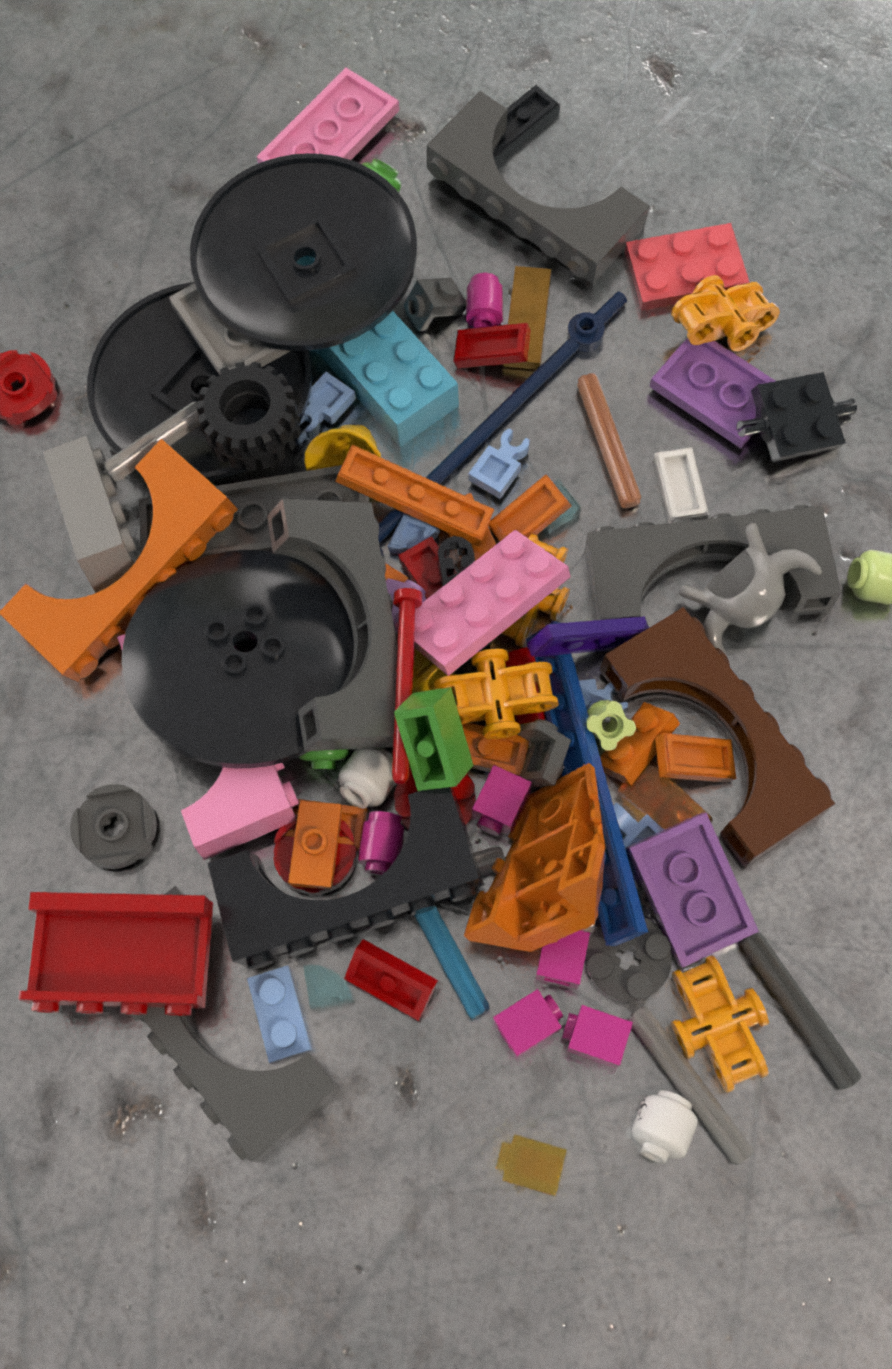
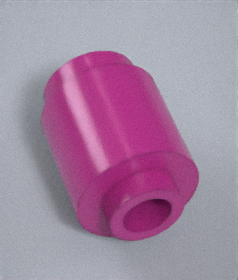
[466,273,503,328]
[358,811,405,875]

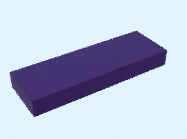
[527,616,649,657]

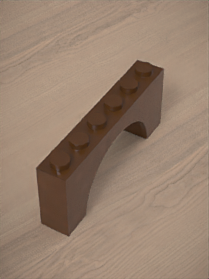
[599,607,835,867]

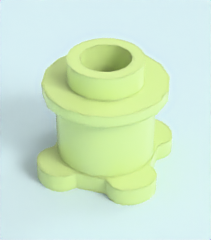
[586,700,636,751]

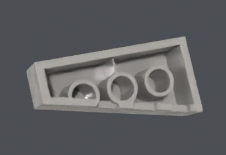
[43,436,137,593]

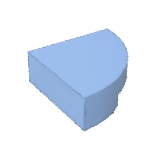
[387,514,440,554]

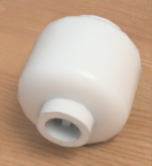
[338,748,396,809]
[632,1090,698,1164]

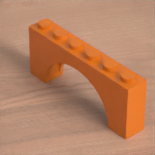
[0,439,238,682]

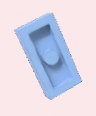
[247,965,313,1064]

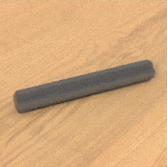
[740,932,861,1090]

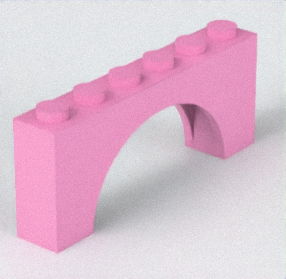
[117,634,299,860]

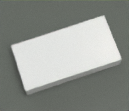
[653,447,709,523]

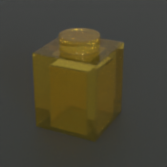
[496,1134,567,1197]

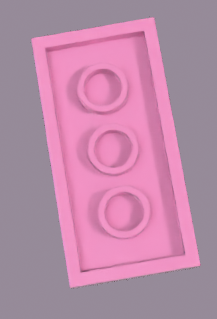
[257,68,399,164]
[395,530,571,676]

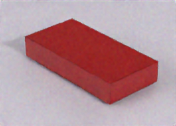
[453,323,531,368]

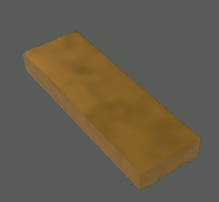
[503,266,551,370]

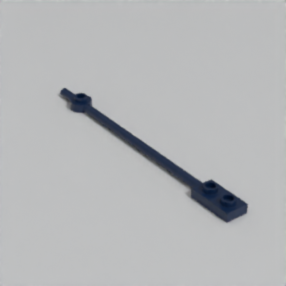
[378,291,627,557]

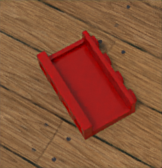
[18,892,213,1016]

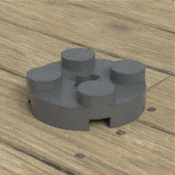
[70,784,157,869]
[585,918,672,1003]

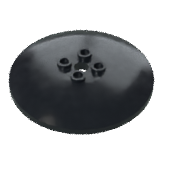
[190,153,417,351]
[87,282,312,481]
[122,550,354,768]

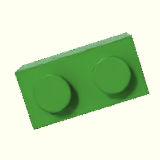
[394,687,473,791]

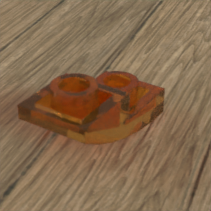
[617,763,713,830]

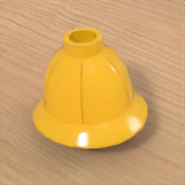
[304,425,381,471]

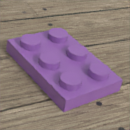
[649,338,775,448]
[626,813,759,968]

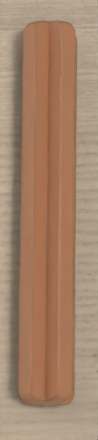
[577,373,641,509]

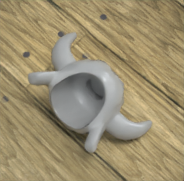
[679,523,822,658]

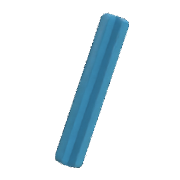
[415,906,490,1018]

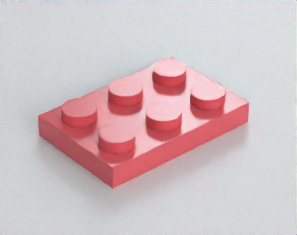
[625,223,750,311]

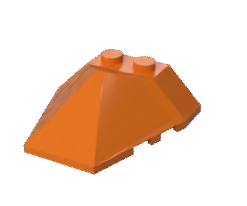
[464,763,605,952]

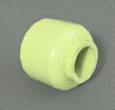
[847,550,892,605]

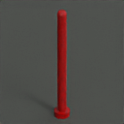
[392,588,422,784]

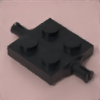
[736,372,857,462]

